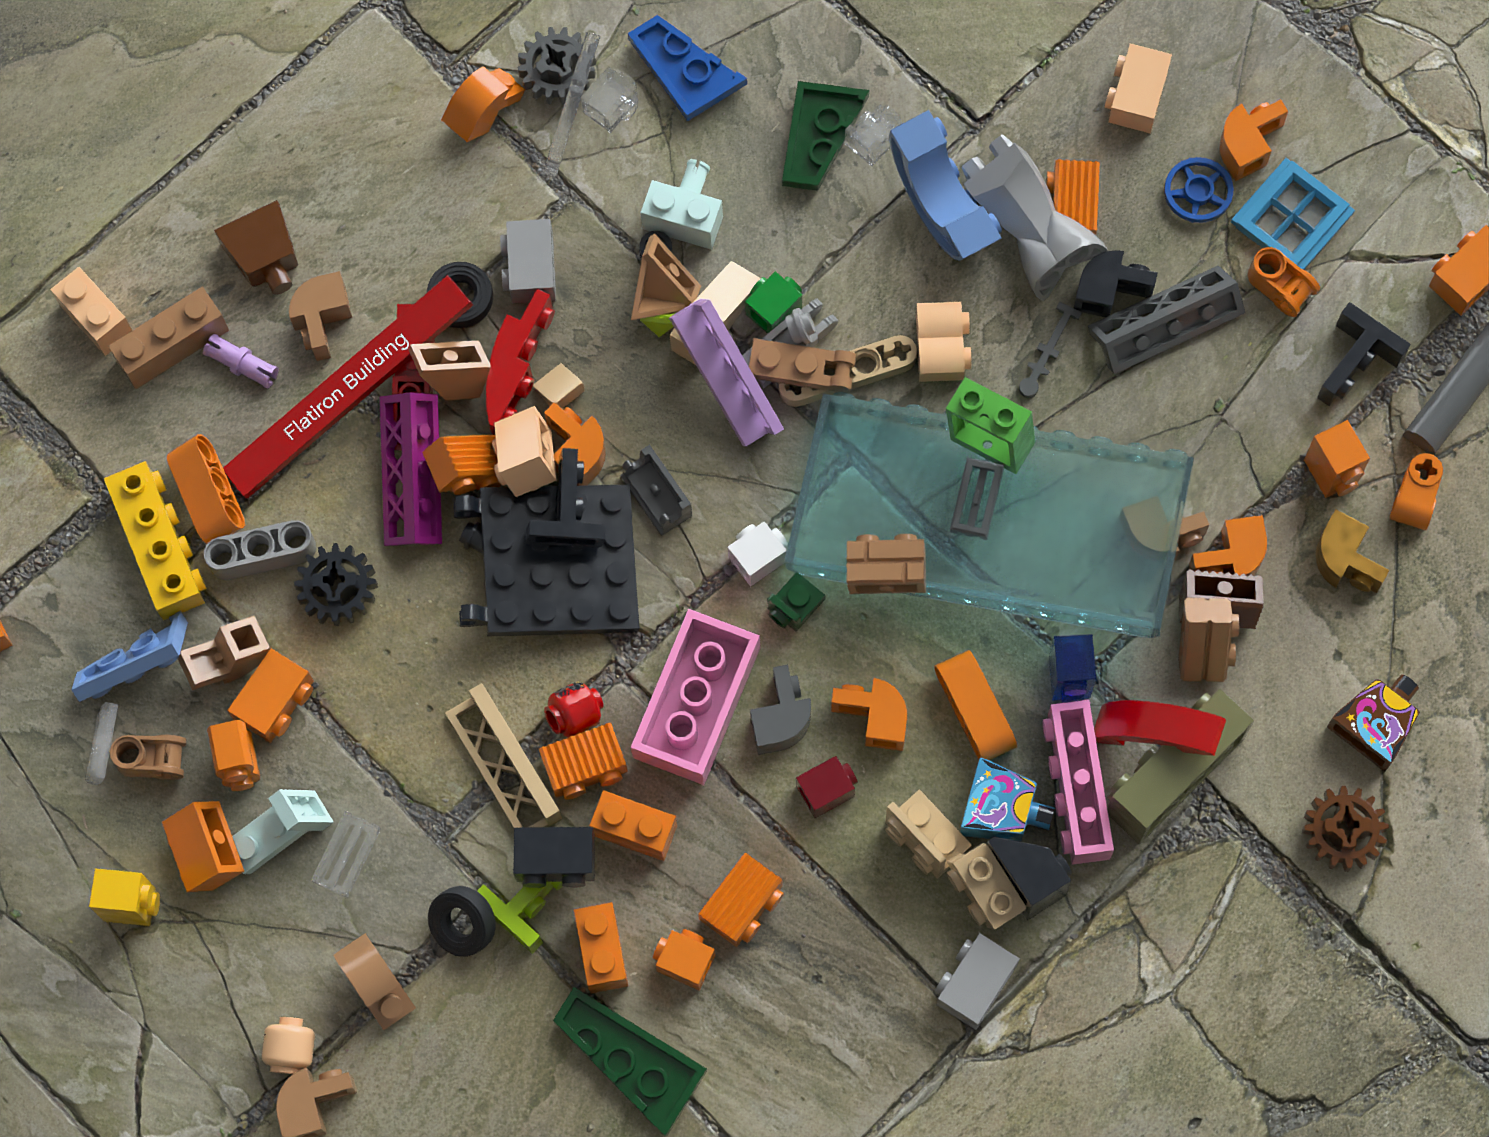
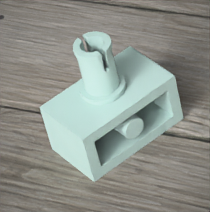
[640,159,723,250]

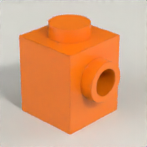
[653,929,716,991]

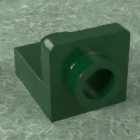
[767,572,825,632]

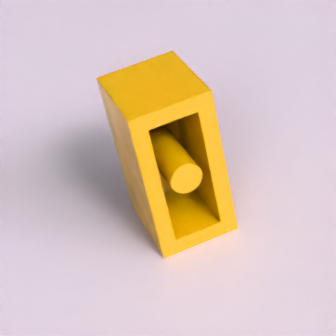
[89,868,160,926]

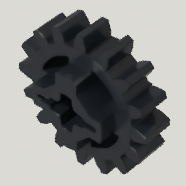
[294,543,378,626]

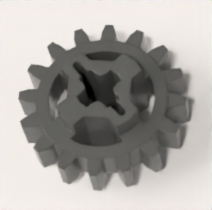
[518,27,596,105]

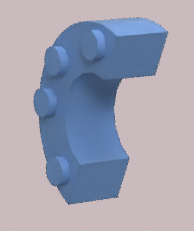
[889,110,1002,261]

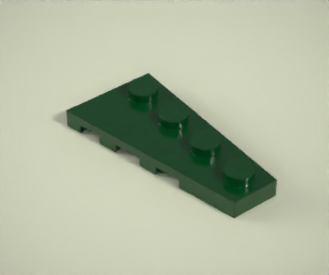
[553,987,707,1137]

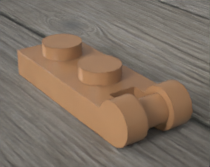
[749,338,856,393]

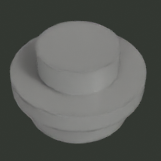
[786,308,816,344]

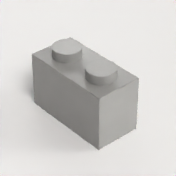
[500,219,556,303]
[935,933,1020,1030]

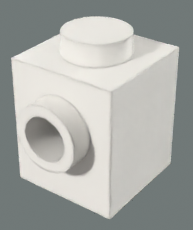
[728,521,788,587]

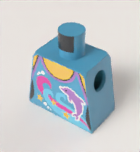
[960,758,1055,842]

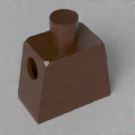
[214,200,298,295]

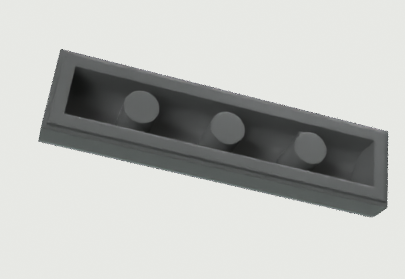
[1402,322,1489,455]

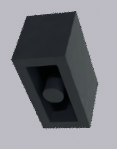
[513,827,595,888]

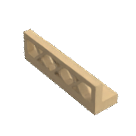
[445,683,562,828]

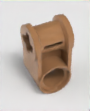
[110,735,187,780]

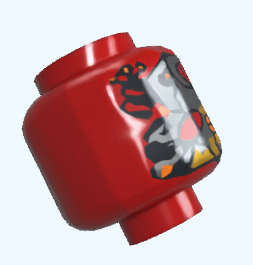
[544,682,604,738]

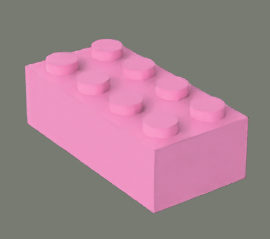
[631,609,760,785]

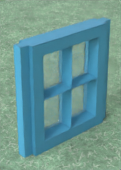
[1231,158,1355,270]

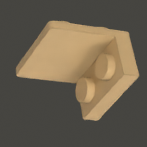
[885,789,972,879]

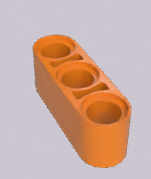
[167,434,245,544]
[934,650,1017,760]

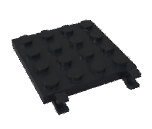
[453,485,640,637]

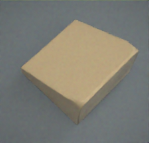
[533,363,585,409]

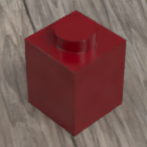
[796,756,858,819]

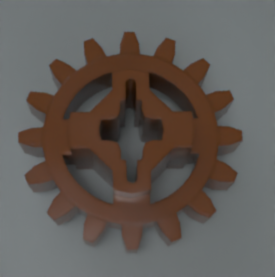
[1302,786,1389,872]

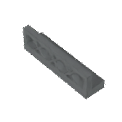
[1088,265,1245,374]

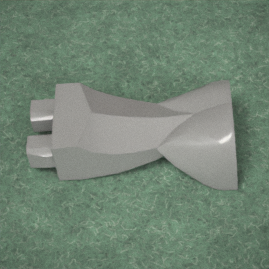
[962,135,1108,301]

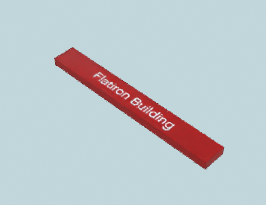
[223,275,473,499]

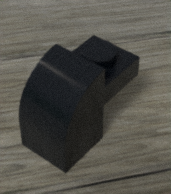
[1074,250,1158,317]

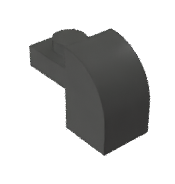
[750,664,811,755]

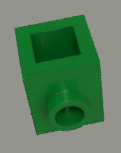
[745,271,802,334]

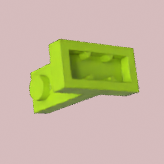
[477,882,563,954]

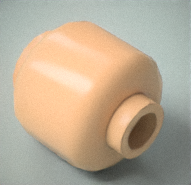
[262,1017,315,1074]

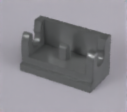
[620,444,692,536]

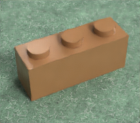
[108,286,229,389]

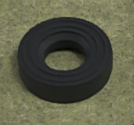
[427,262,493,328]
[428,886,496,957]

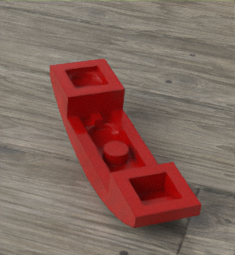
[1094,700,1226,756]

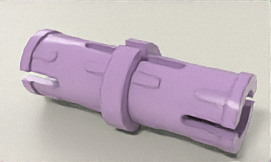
[203,334,279,389]

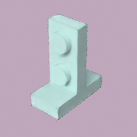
[232,789,334,874]

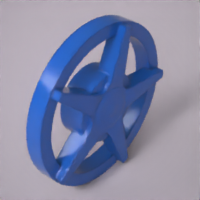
[1164,157,1234,223]

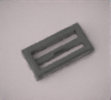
[950,457,1004,540]

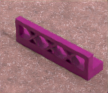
[380,393,442,546]

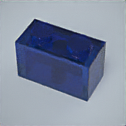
[1049,634,1096,703]

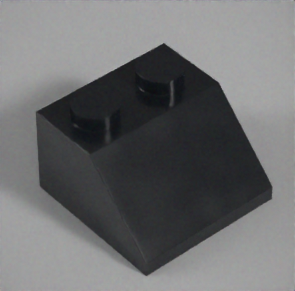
[987,837,1072,921]

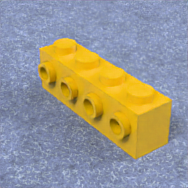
[103,461,207,621]

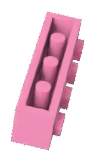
[1042,700,1114,865]

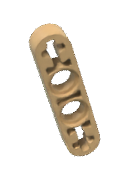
[779,335,917,407]

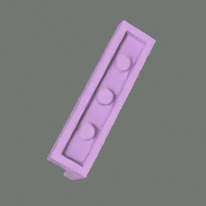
[669,298,784,446]

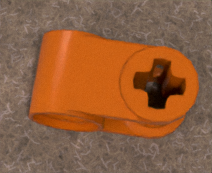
[1248,247,1320,317]
[1389,453,1443,531]

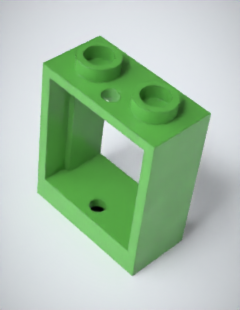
[946,377,1035,474]

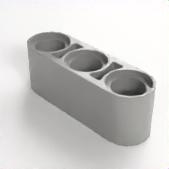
[204,520,316,580]

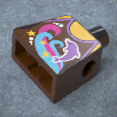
[1327,674,1420,772]

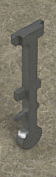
[1019,302,1082,398]

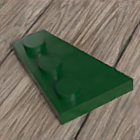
[782,81,870,191]

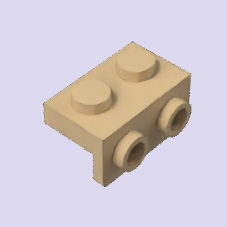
[946,843,1026,930]

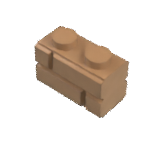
[847,534,926,594]
[1178,598,1239,682]

